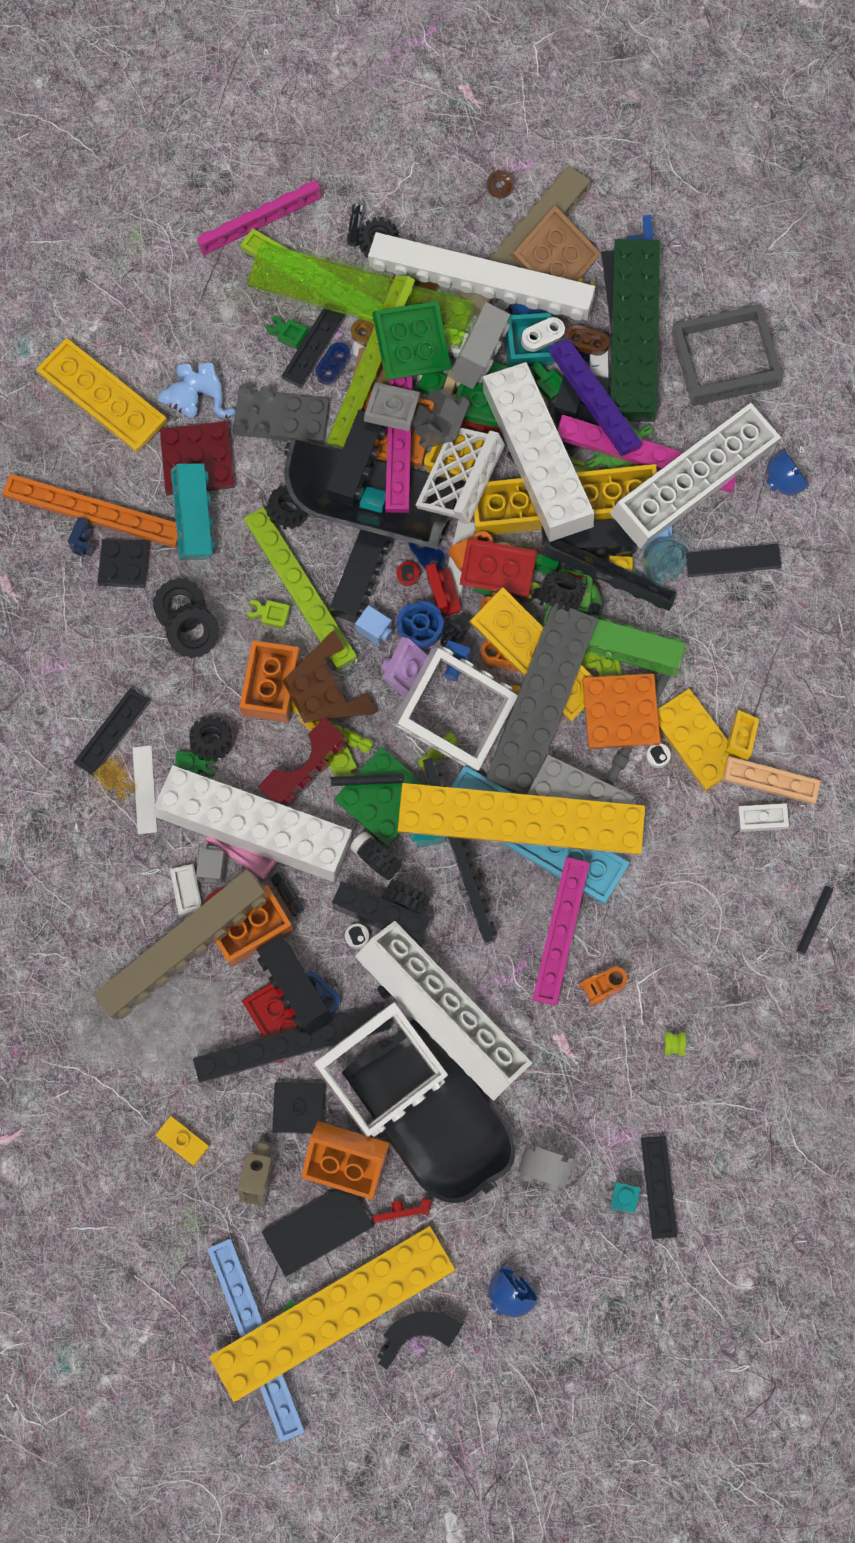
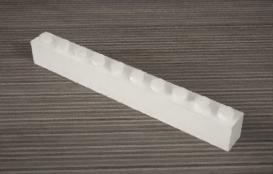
[368,232,595,320]

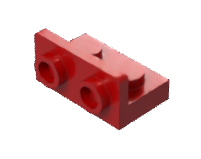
[426,563,461,617]

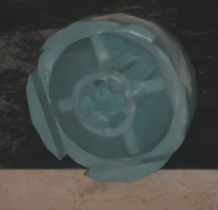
[642,537,688,585]

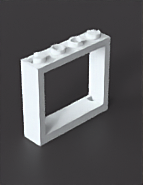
[391,647,518,771]
[312,1003,448,1137]

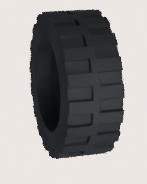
[153,578,206,633]
[165,603,219,658]

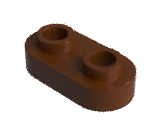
[564,325,609,356]

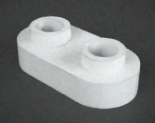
[521,317,565,352]

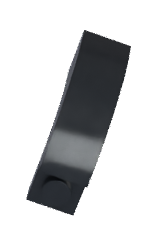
[377,1311,463,1370]

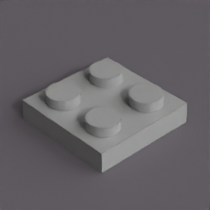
[364,382,420,431]

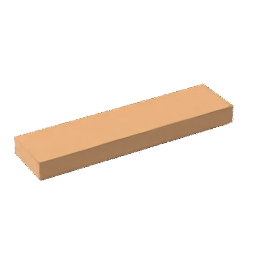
[722,756,821,805]

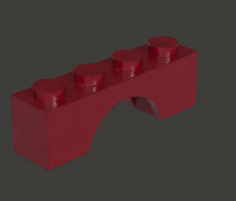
[258,717,348,807]

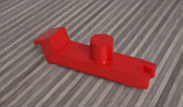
[372,1199,432,1223]

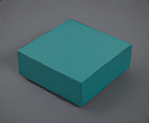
[360,487,386,513]

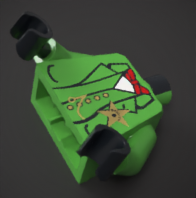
[530,569,603,619]

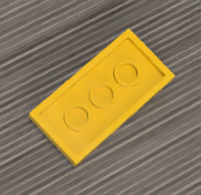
[657,689,741,792]

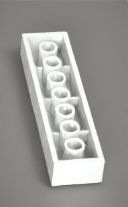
[483,362,594,542]
[610,403,781,549]
[154,766,352,882]
[355,921,532,1101]

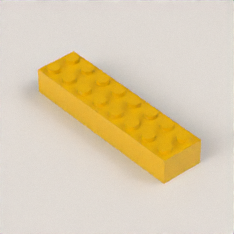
[473,464,657,535]

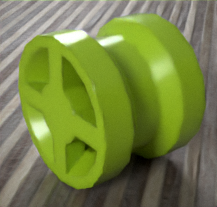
[664,1031,686,1057]

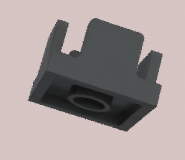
[411,389,470,449]

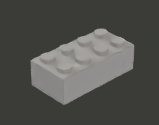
[527,755,634,804]

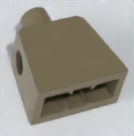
[238,1143,273,1207]

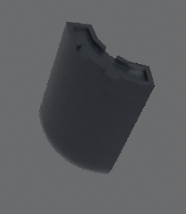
[284,438,462,549]
[342,1019,515,1203]

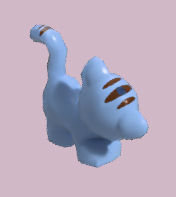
[158,363,236,418]

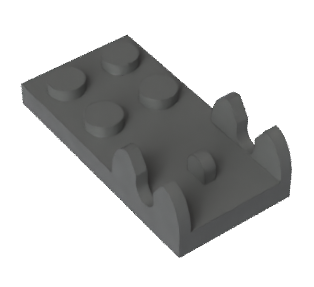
[232,384,329,444]

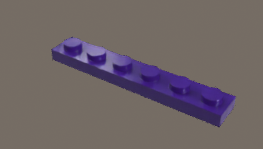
[548,338,643,456]

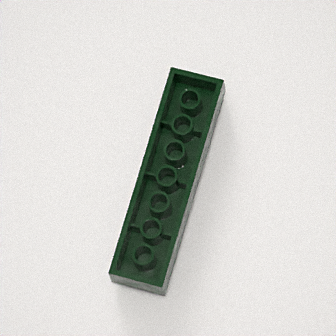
[610,239,660,422]

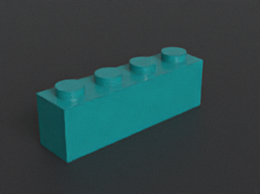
[171,464,215,560]

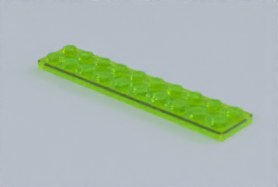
[246,242,474,347]

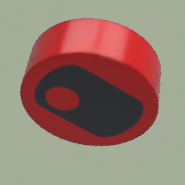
[396,562,420,586]

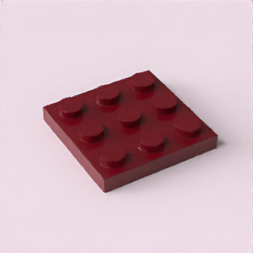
[160,421,235,496]

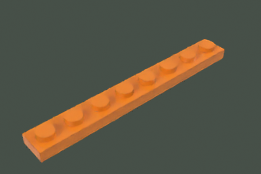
[2,474,178,548]

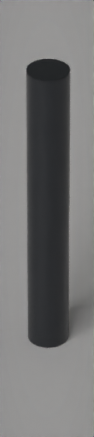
[331,774,403,786]
[796,886,833,955]

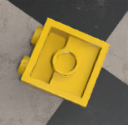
[424,434,485,482]

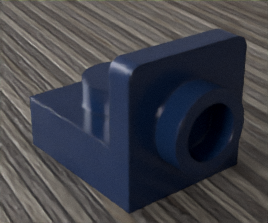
[68,517,94,557]

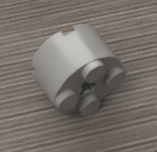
[517,1143,575,1192]

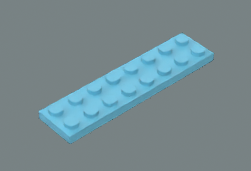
[451,766,630,905]

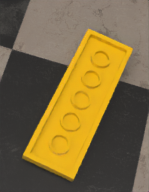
[36,338,168,453]
[469,588,593,722]

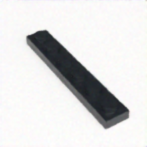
[541,537,676,611]

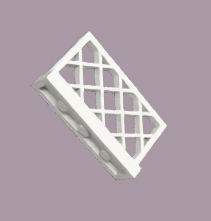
[416,428,505,524]

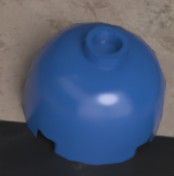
[766,449,809,496]
[397,601,444,649]
[488,1266,538,1318]

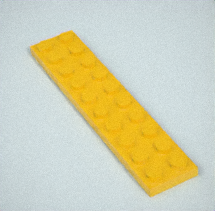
[398,783,645,855]
[209,1226,455,1403]

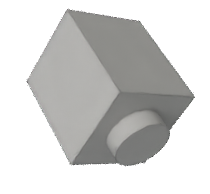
[196,846,226,884]

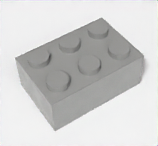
[448,302,510,389]

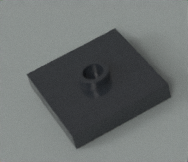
[272,1082,324,1134]

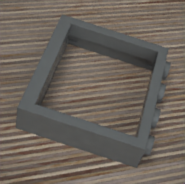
[671,304,783,407]

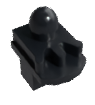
[440,612,472,647]

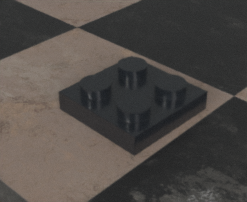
[97,539,149,588]

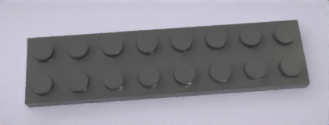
[486,603,598,795]

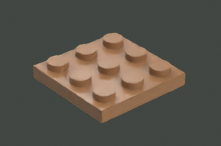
[510,205,601,281]

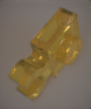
[93,758,134,802]

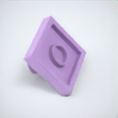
[382,637,428,698]

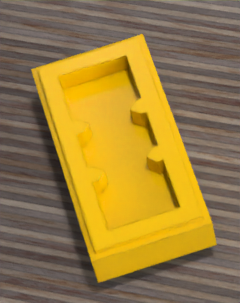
[155,1116,210,1167]

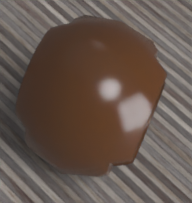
[486,170,514,199]

